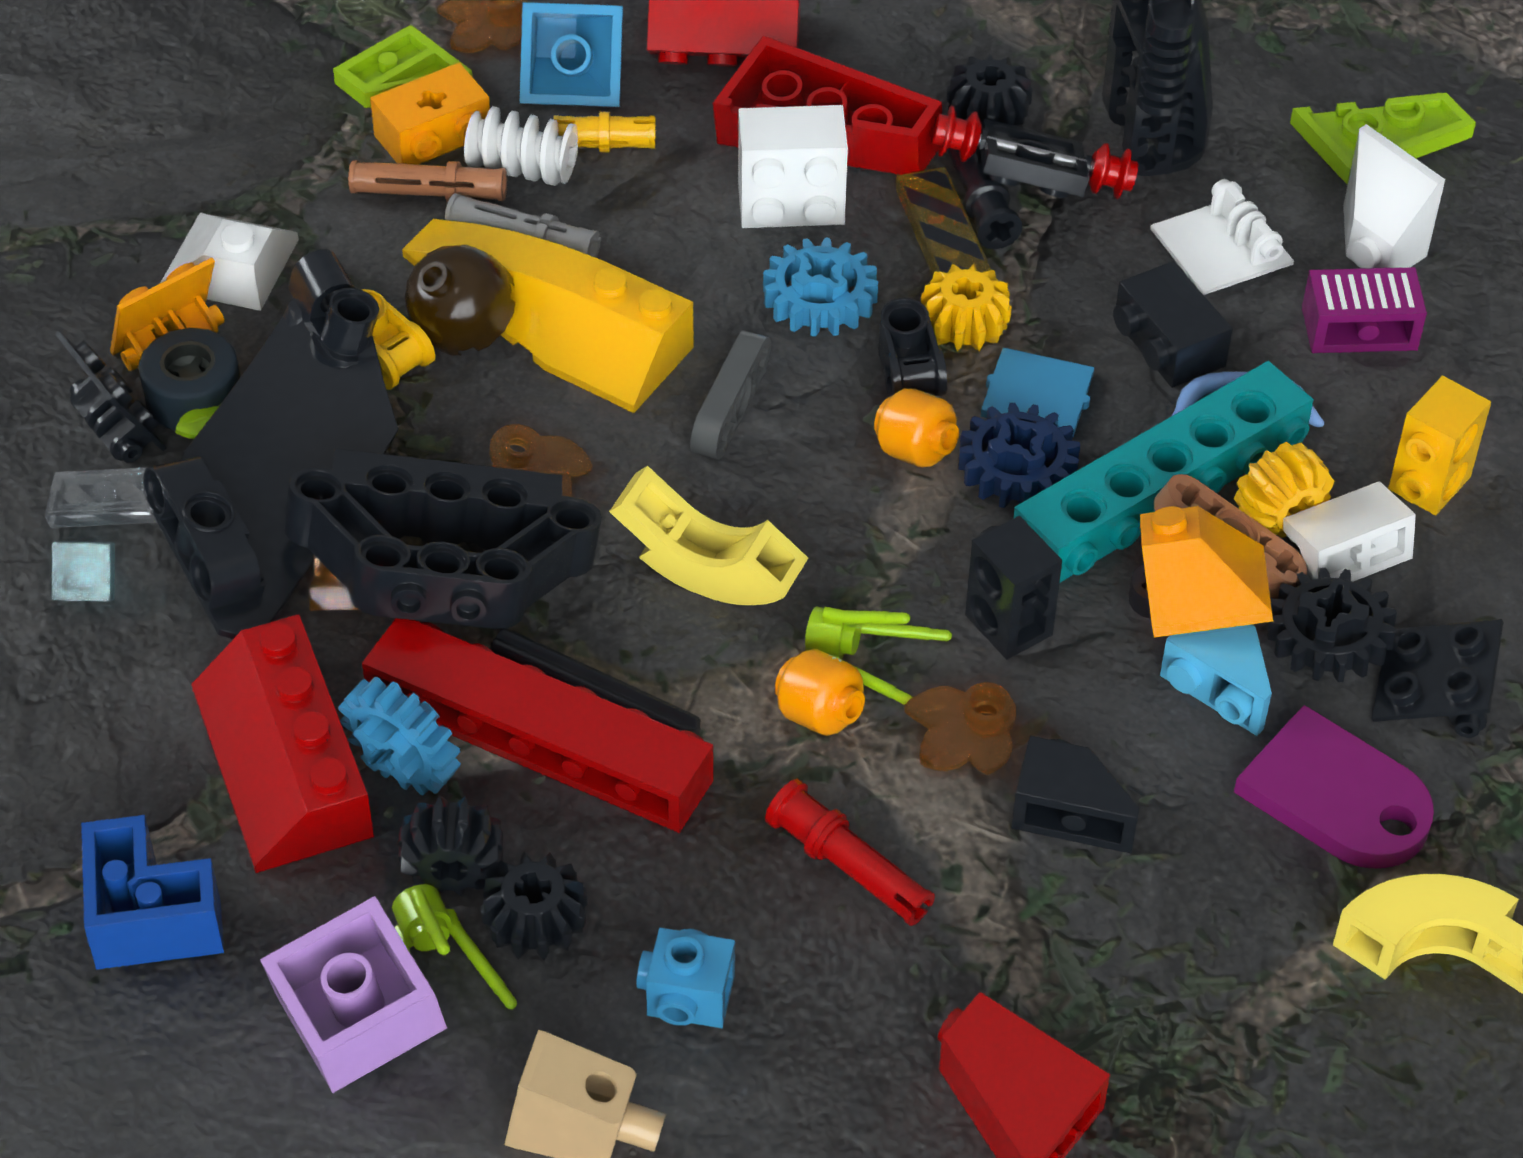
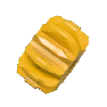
[921,263,1012,352]
[1233,442,1335,538]

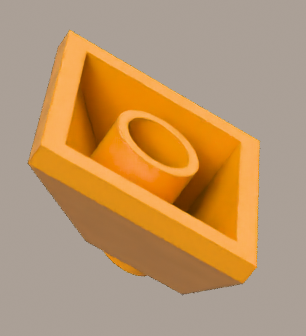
[1140,506,1273,637]

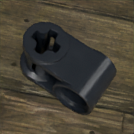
[878,298,947,397]

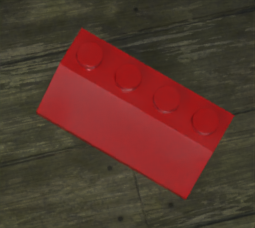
[191,614,374,873]

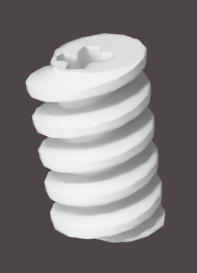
[464,106,578,186]

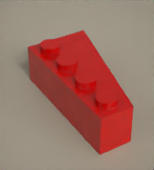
[713,35,942,178]

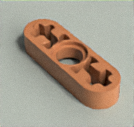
[1154,474,1307,599]

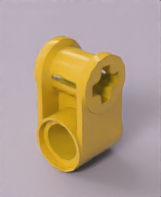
[360,289,436,390]

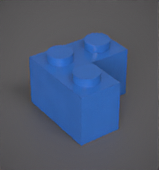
[81,815,224,970]

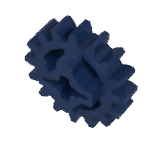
[958,403,1080,508]

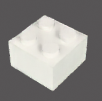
[738,105,848,228]

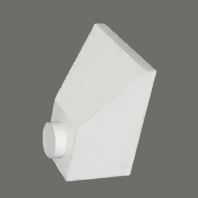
[1343,124,1445,268]
[160,212,299,311]

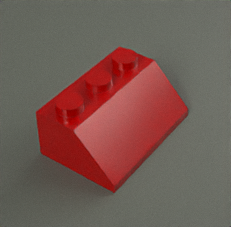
[647,0,801,66]

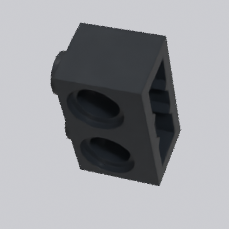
[965,515,1062,660]

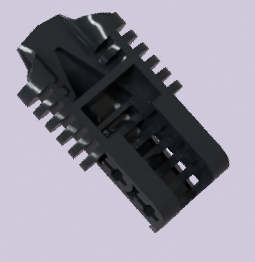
[1102,0,1213,176]

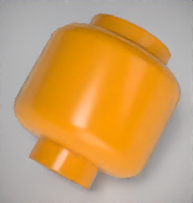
[874,389,959,467]
[775,649,865,736]

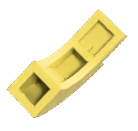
[609,465,808,606]
[1333,874,1523,994]

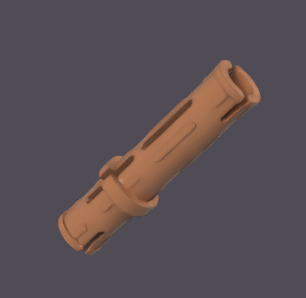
[348,160,507,202]

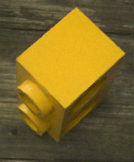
[1388,375,1491,516]

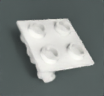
[1150,179,1294,295]

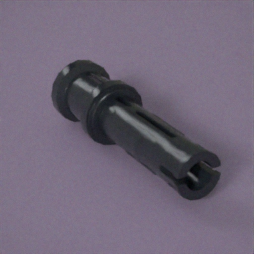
[947,146,1023,250]

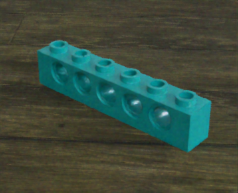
[1013,360,1314,582]

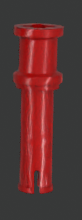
[765,778,935,926]

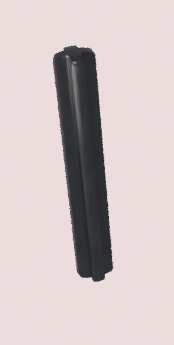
[490,628,701,736]

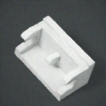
[1283,481,1416,582]

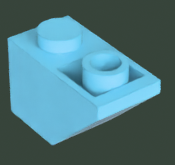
[1160,624,1272,736]

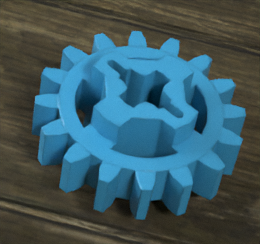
[763,238,879,337]
[338,677,461,795]

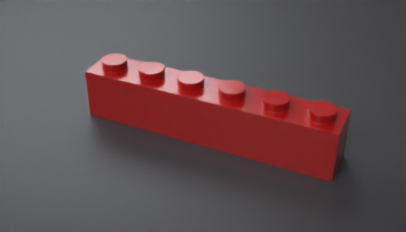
[362,618,714,833]

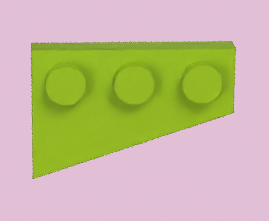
[1290,92,1476,184]

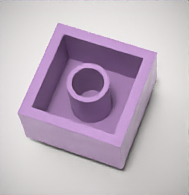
[260,896,447,1093]

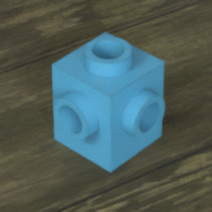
[637,927,735,1029]

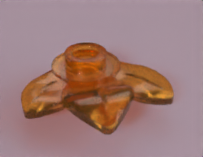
[437,0,528,53]
[489,424,592,496]
[904,682,1016,775]

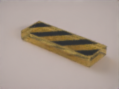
[896,167,991,275]

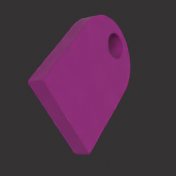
[1234,705,1434,869]

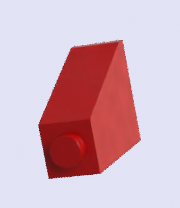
[937,992,1110,1158]

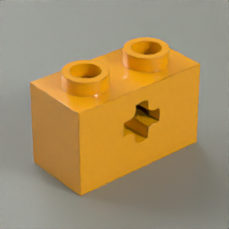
[370,62,490,165]

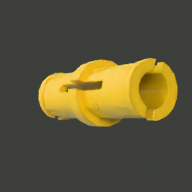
[553,112,656,153]

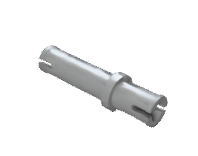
[445,193,601,258]

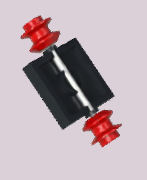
[931,106,1138,199]

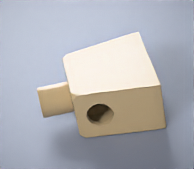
[504,1030,666,1158]

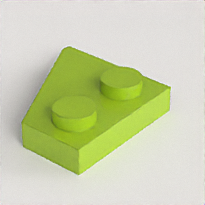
[333,24,472,108]

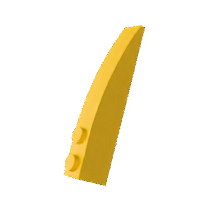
[402,219,694,413]

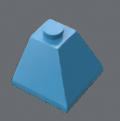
[520,2,623,107]

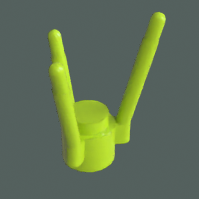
[805,606,952,706]
[392,884,517,1009]

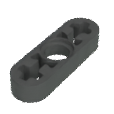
[690,330,771,460]

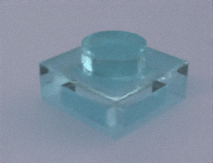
[52,541,115,602]

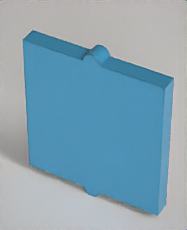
[980,347,1095,437]

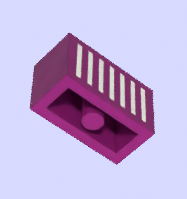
[1302,267,1427,353]

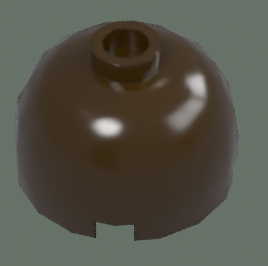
[405,245,515,356]

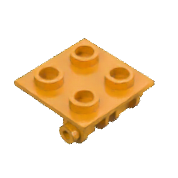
[110,257,225,371]

